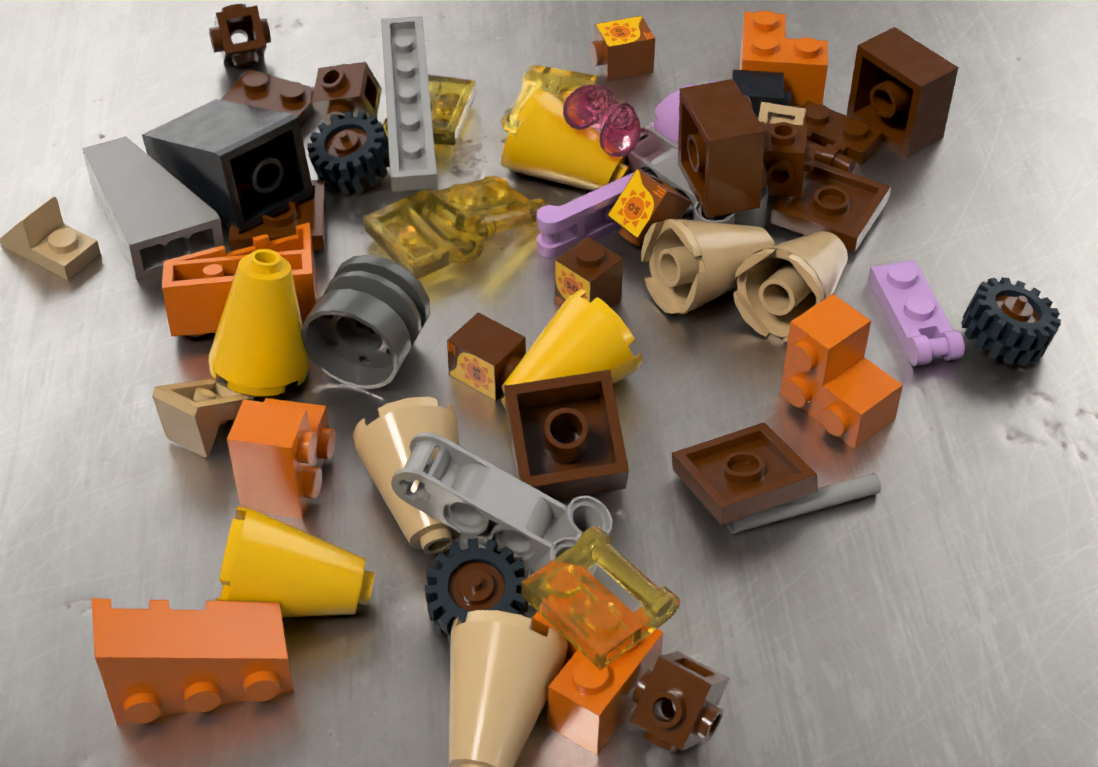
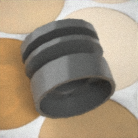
[301,255,431,389]

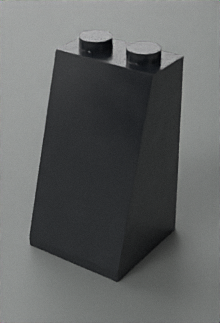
[142,99,314,234]

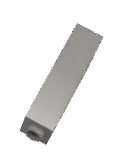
[82,136,225,280]

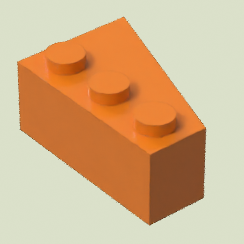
[162,222,317,337]
[92,598,294,725]

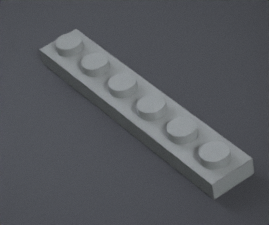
[381,16,438,192]

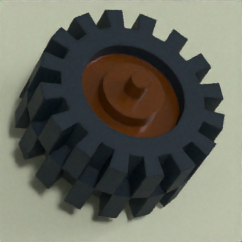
[307,111,390,194]
[961,277,1061,365]
[425,538,529,644]

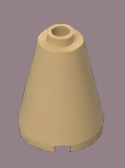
[641,219,775,314]
[734,231,848,342]
[353,396,462,554]
[449,610,568,767]

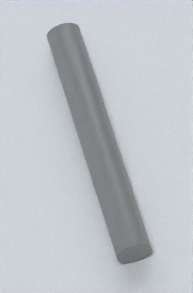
[727,473,881,534]

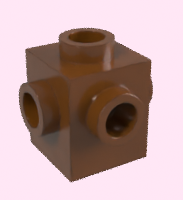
[209,4,271,67]
[310,62,382,125]
[763,122,815,197]
[630,651,730,752]

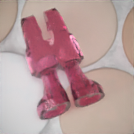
[563,84,641,157]

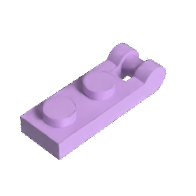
[537,169,641,258]
[868,260,965,366]

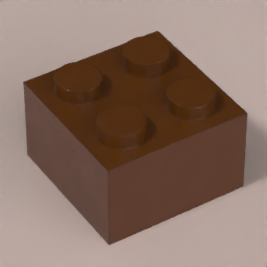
[846,27,959,158]
[678,79,770,218]
[504,370,629,500]

